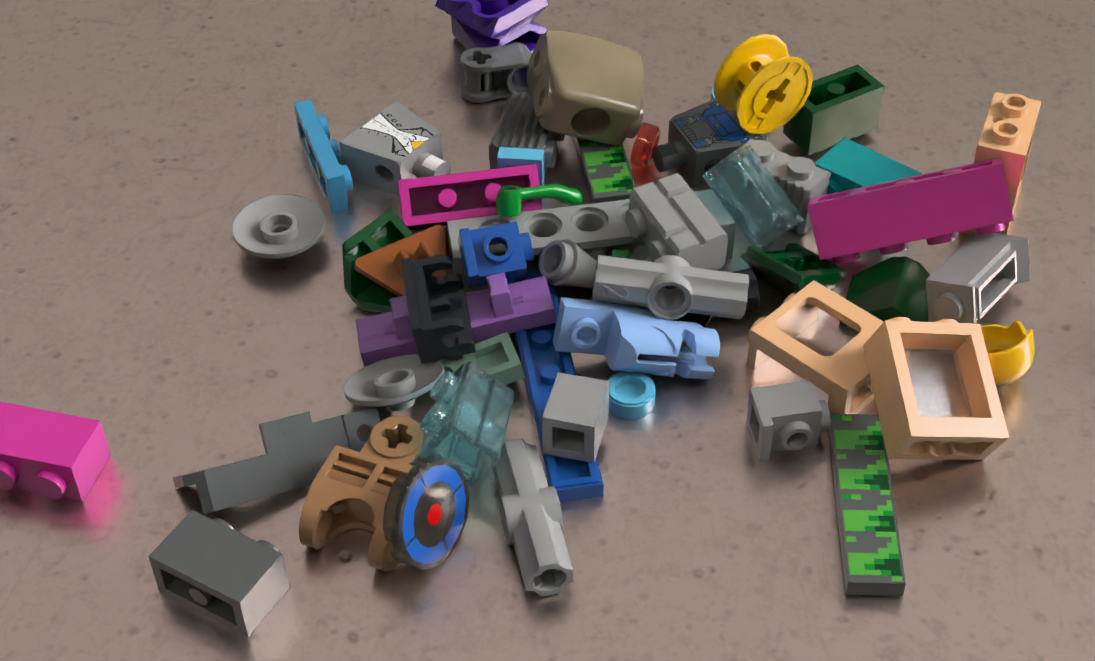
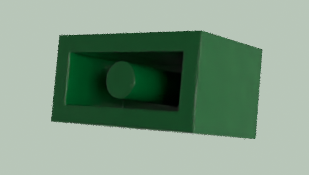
[783,64,885,155]

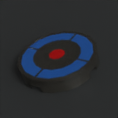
[383,456,469,570]

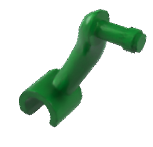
[496,184,582,217]

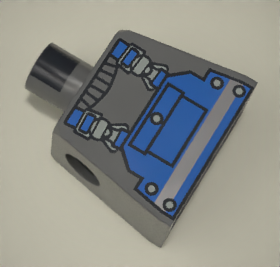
[652,99,765,187]

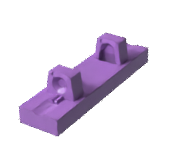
[355,272,557,367]

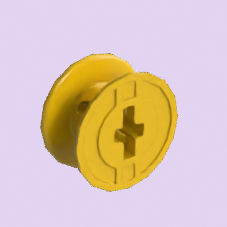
[713,34,813,134]

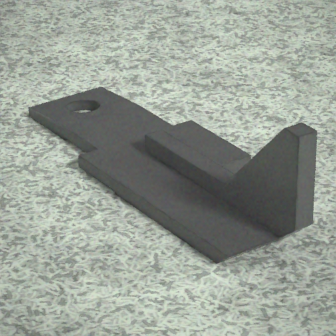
[173,407,380,514]

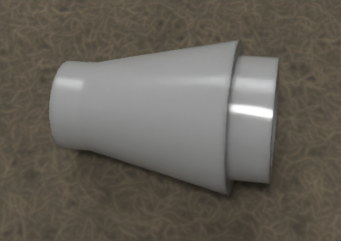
[539,239,597,290]

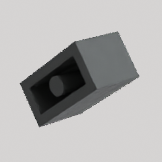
[148,510,290,637]

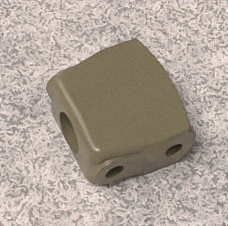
[527,30,644,146]

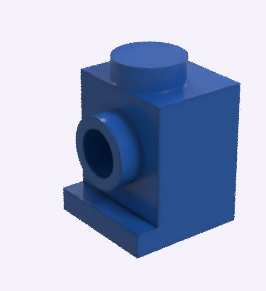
[458,221,534,288]

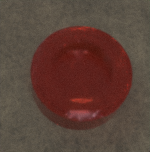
[630,122,661,168]

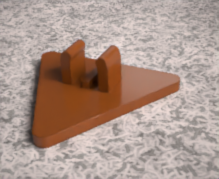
[354,225,447,297]

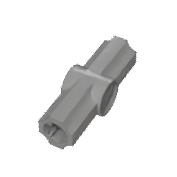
[592,255,749,320]
[492,438,573,597]

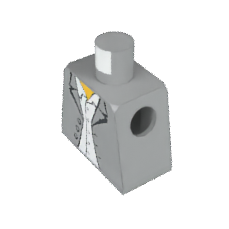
[339,101,451,195]

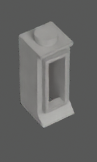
[926,233,1030,324]

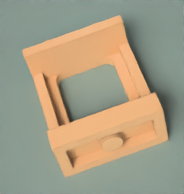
[747,280,908,414]

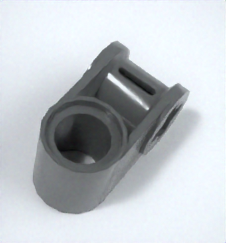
[460,43,532,103]

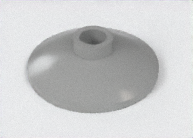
[232,194,325,258]
[343,354,445,412]

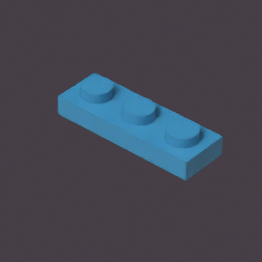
[294,100,353,214]

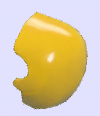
[981,321,1035,385]

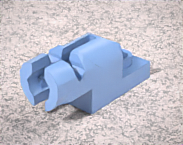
[553,297,720,379]

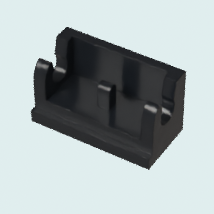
[401,255,476,364]

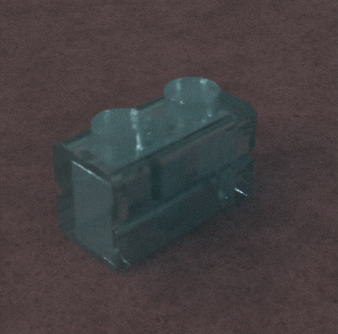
[702,145,804,250]
[420,361,514,487]

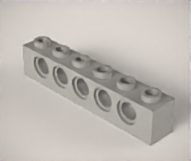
[447,188,735,292]

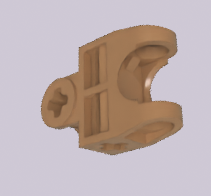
[299,416,437,571]

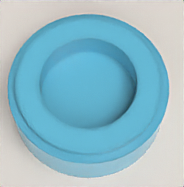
[607,371,656,420]

